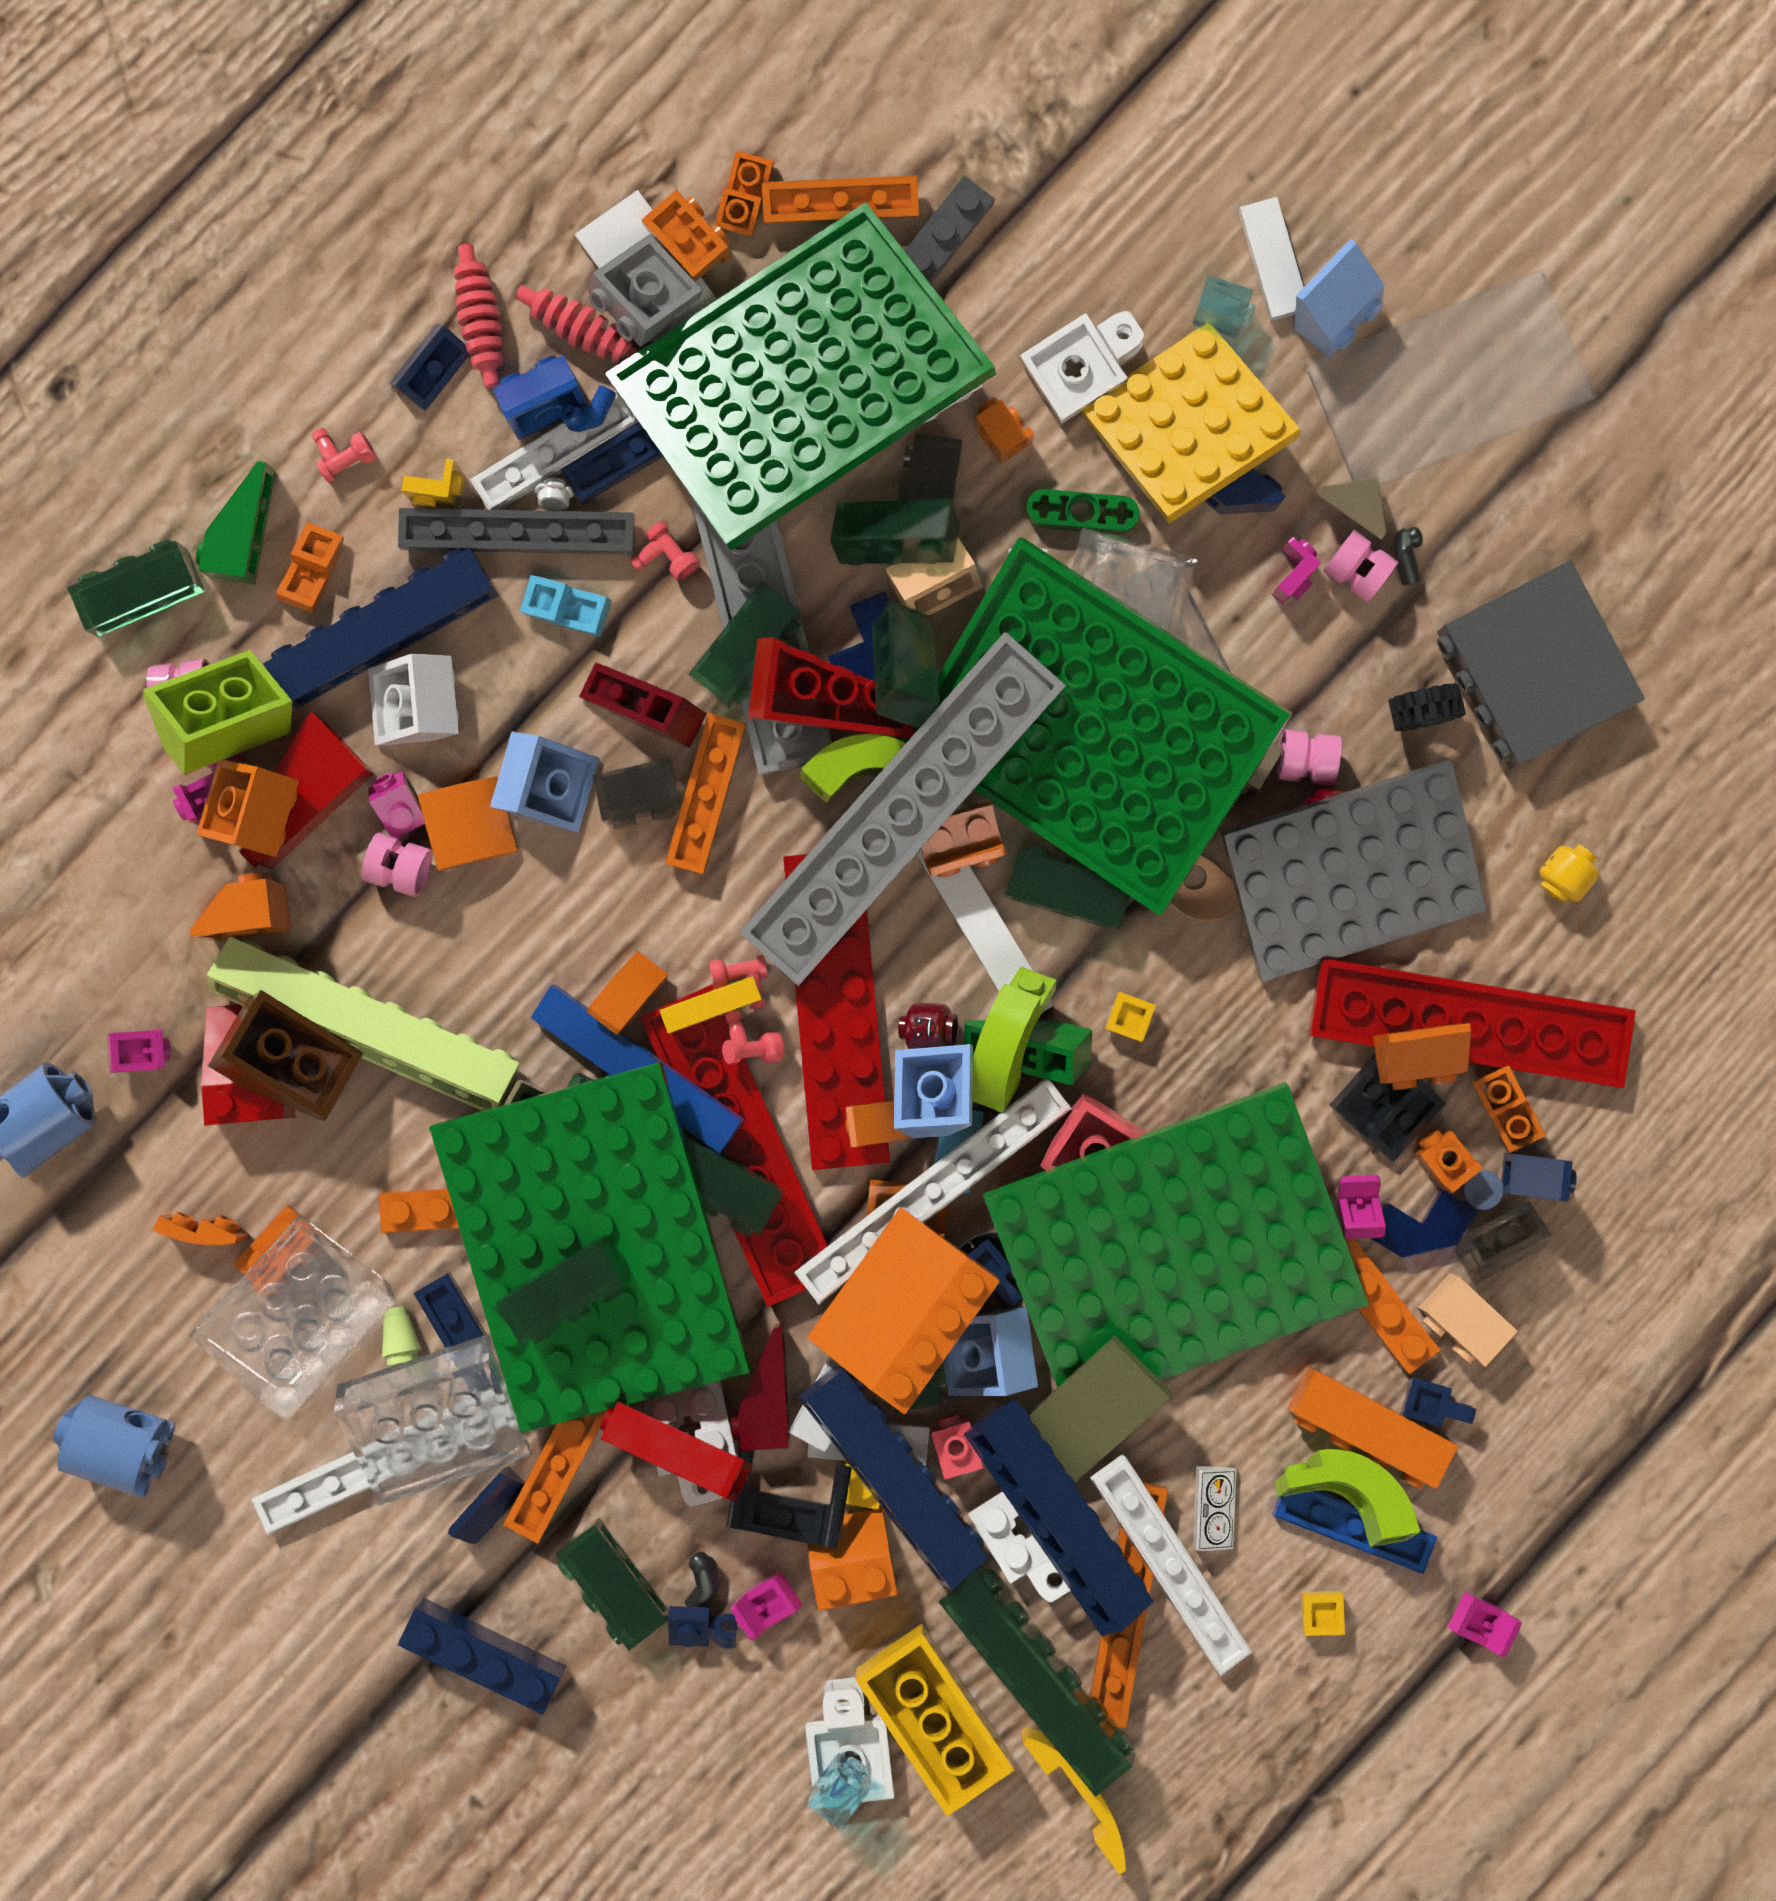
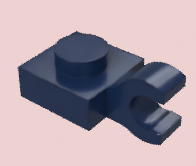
[967,1238,1022,1309]
[1400,1376,1476,1428]
[668,1606,738,1649]

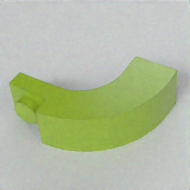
[798,734,906,803]
[972,966,1057,1113]
[1274,1449,1420,1547]

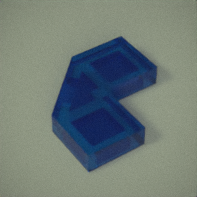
[828,591,900,681]
[1370,1189,1477,1258]

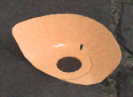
[1171,855,1241,921]

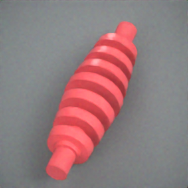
[454,244,504,388]
[515,285,640,365]

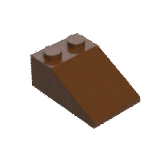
[208,990,363,1121]

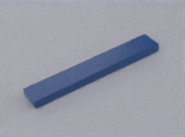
[531,984,745,1154]

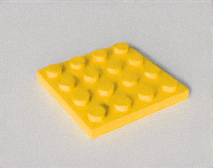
[1081,322,1300,524]

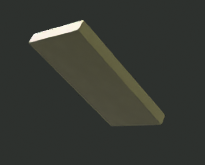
[1029,1336,1172,1483]

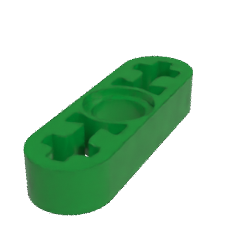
[1026,489,1140,535]

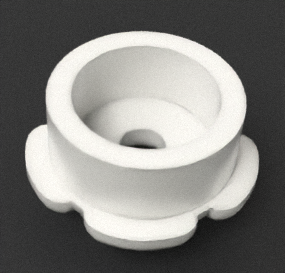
[535,478,574,511]

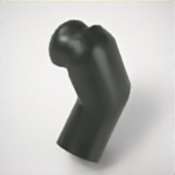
[1395,526,1423,586]
[684,1552,721,1607]

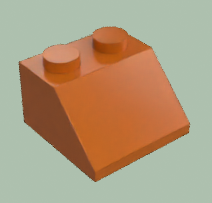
[196,760,299,857]
[190,873,291,941]
[1373,1023,1471,1090]
[807,1507,898,1611]

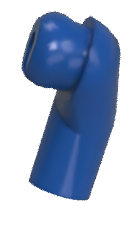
[562,386,616,432]

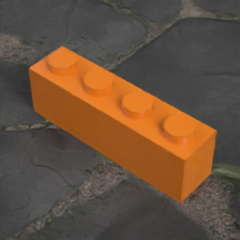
[1287,1366,1459,1490]

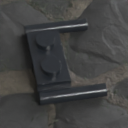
[726,1446,852,1549]

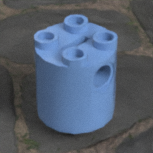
[0,1062,97,1178]
[53,1394,176,1499]

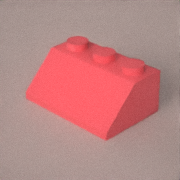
[1041,1091,1149,1170]

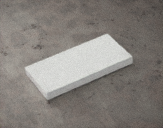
[575,190,717,343]

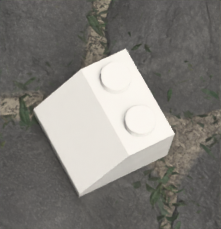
[368,654,459,746]

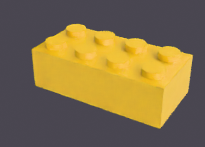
[856,1623,1014,1817]

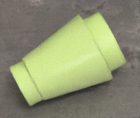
[382,1306,422,1367]

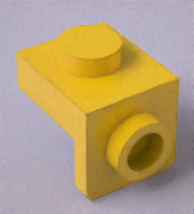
[401,459,465,509]

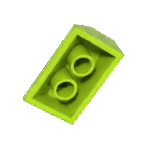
[143,650,292,775]

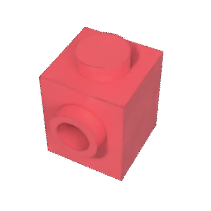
[930,1413,983,1479]

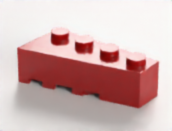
[748,637,918,739]

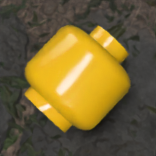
[1539,844,1600,905]

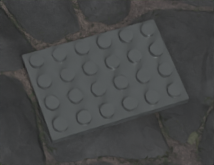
[1220,760,1487,982]

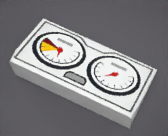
[1193,1466,1236,1551]

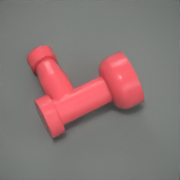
[311,428,378,483]
[630,521,701,581]
[709,955,768,1009]
[722,1010,784,1064]

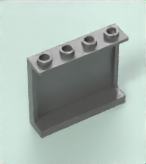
[1437,560,1645,769]

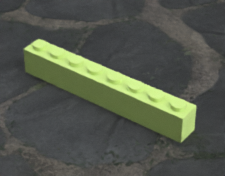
[206,937,519,1111]

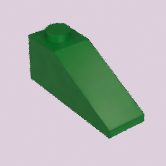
[196,461,275,585]
[964,1020,1092,1085]

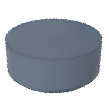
[1461,1170,1503,1210]

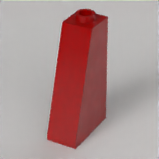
[239,712,374,870]
[599,1402,753,1502]

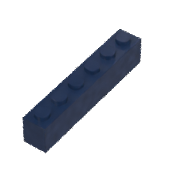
[263,548,499,710]
[797,1367,988,1590]
[963,1399,1154,1636]

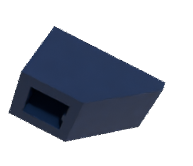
[1204,468,1286,515]
[1501,1153,1577,1202]

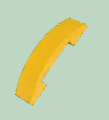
[1021,1727,1126,1875]

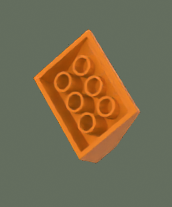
[807,1206,1000,1415]

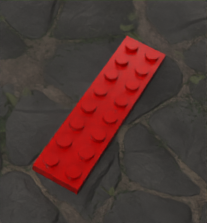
[783,854,891,1170]
[1308,958,1636,1088]
[639,984,828,1307]

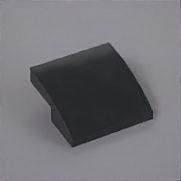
[1329,1053,1446,1162]

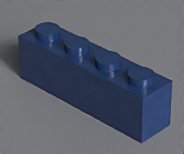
[397,1598,567,1715]

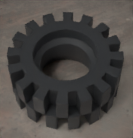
[1388,683,1466,732]

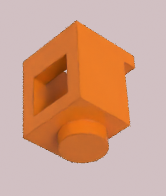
[974,397,1034,465]
[1414,1129,1484,1193]

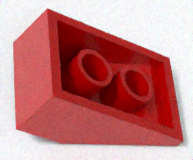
[201,1004,296,1126]

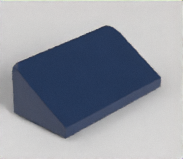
[390,324,469,411]
[448,1466,525,1544]

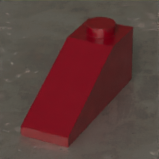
[579,662,707,748]
[732,1323,790,1451]

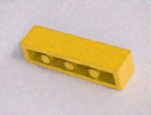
[659,976,763,1034]

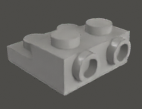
[588,234,703,347]

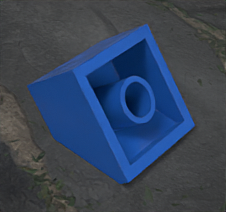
[493,355,587,440]

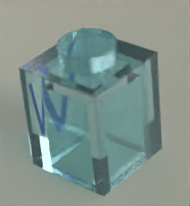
[1192,275,1256,338]
[808,1753,870,1830]

